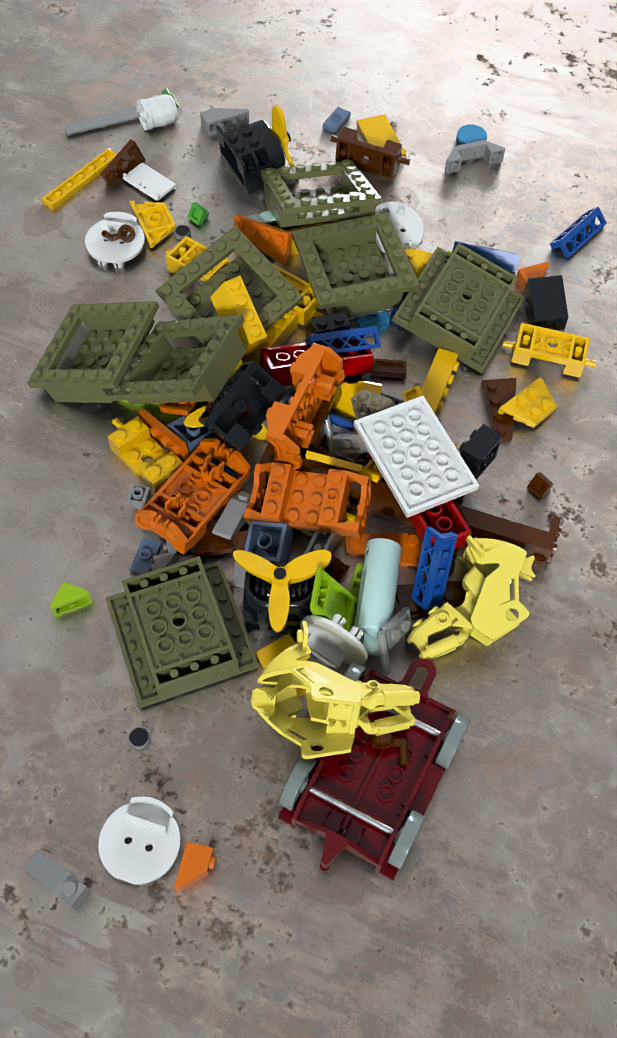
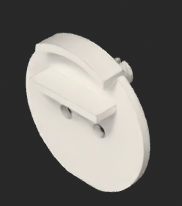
[375,202,424,255]
[85,212,145,268]
[301,614,368,668]
[98,796,181,885]

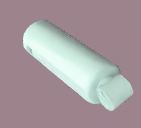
[354,538,402,657]

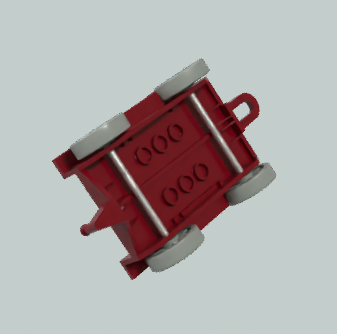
[278,658,471,881]

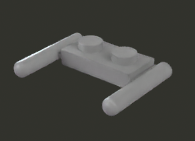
[324,411,369,454]
[377,607,414,675]

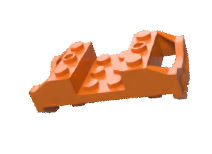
[266,343,345,470]
[135,439,251,555]
[243,462,372,539]

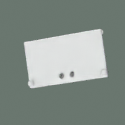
[123,163,177,201]

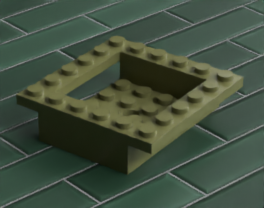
[260,159,381,227]
[292,212,420,318]
[155,225,303,347]
[391,243,525,373]
[27,301,160,403]
[106,314,247,404]
[106,556,259,708]

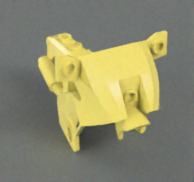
[406,535,536,661]
[251,621,420,759]

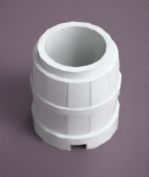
[136,94,178,131]

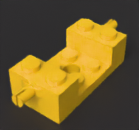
[165,236,231,282]
[270,262,326,326]
[502,323,597,378]
[107,416,183,495]

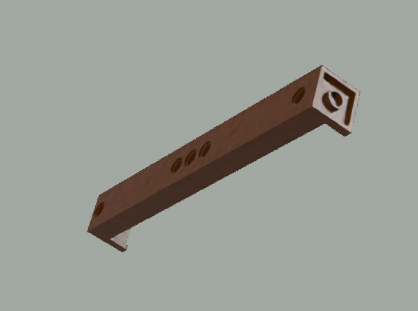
[260,442,562,569]

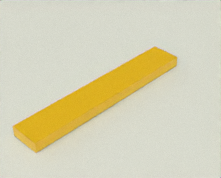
[41,148,117,210]

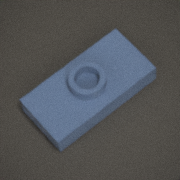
[323,107,351,134]
[129,537,162,575]

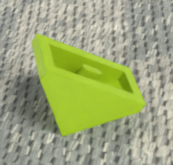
[50,581,93,617]

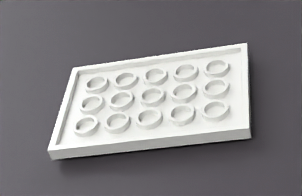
[354,396,479,518]

